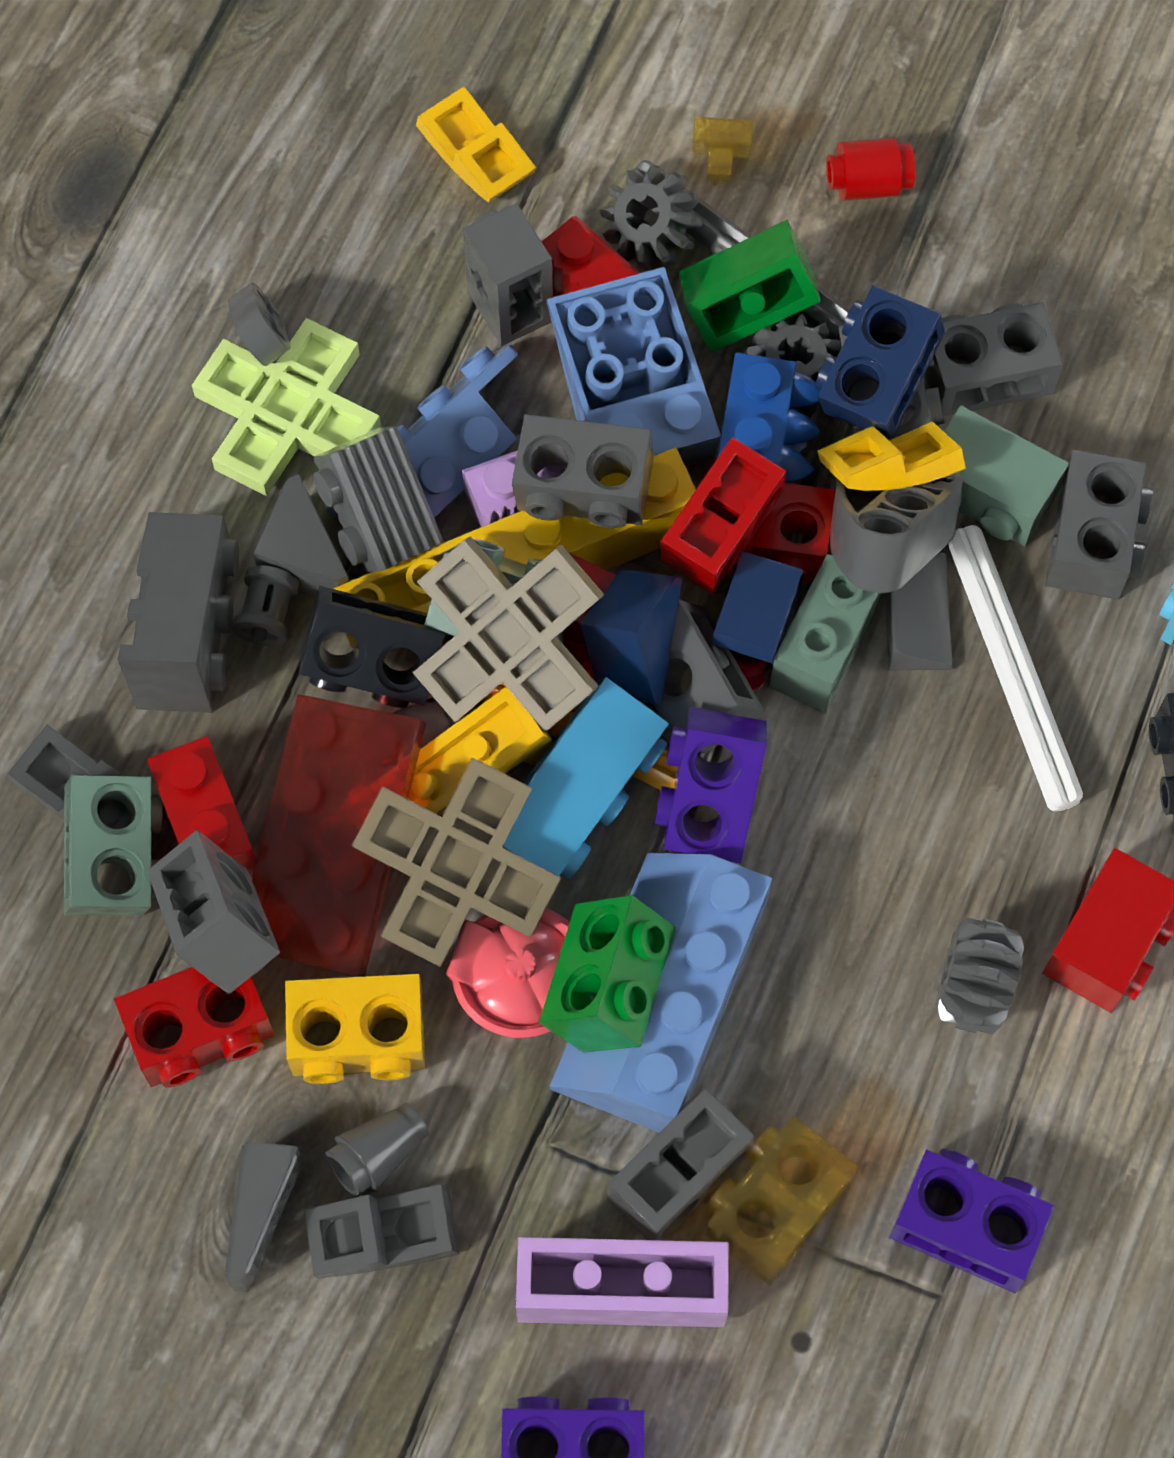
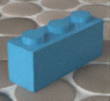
[503,677,669,879]

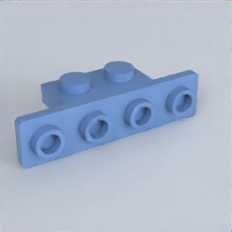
[325,344,518,518]

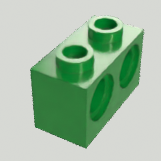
[539,895,676,1053]

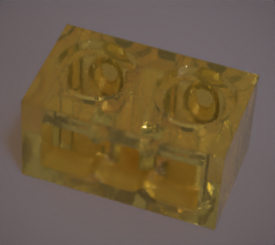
[705,1116,858,1286]

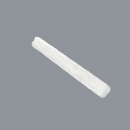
[948,525,1083,812]

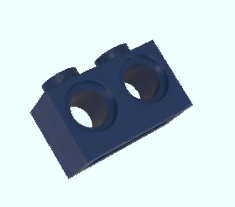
[815,285,945,441]

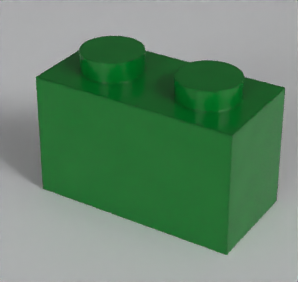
[679,219,821,353]

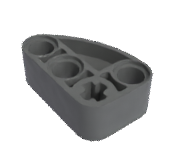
[829,472,963,593]

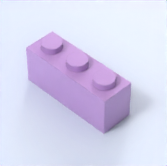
[516,1237,728,1327]

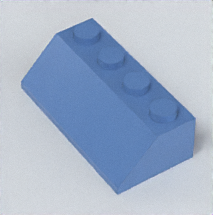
[550,853,772,1133]

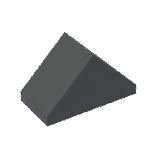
[253,474,349,598]

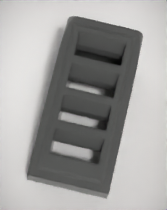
[225,1141,302,1292]

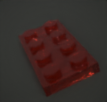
[252,694,426,977]

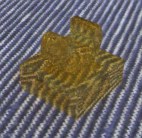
[692,117,753,183]

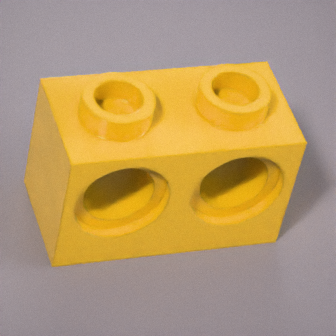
[285,974,426,1084]

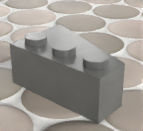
[117,512,239,713]

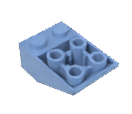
[547,267,721,476]

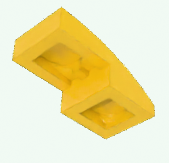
[416,86,536,203]
[818,421,966,491]

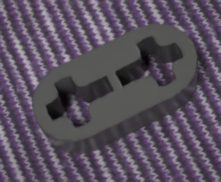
[228,282,291,367]

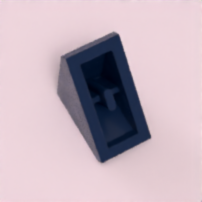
[711,551,803,663]
[580,569,683,705]

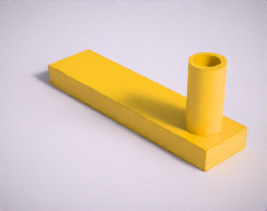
[305,687,552,890]

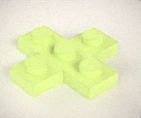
[192,318,381,496]

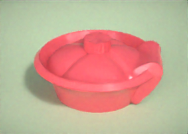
[445,908,570,1038]

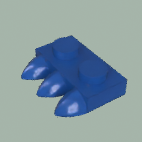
[718,353,820,482]

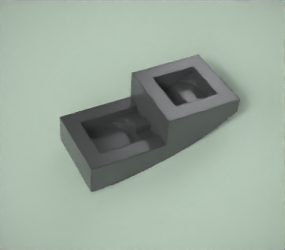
[5,724,130,829]
[304,1184,460,1279]

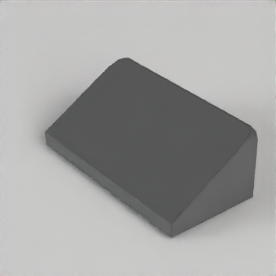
[885,551,952,670]

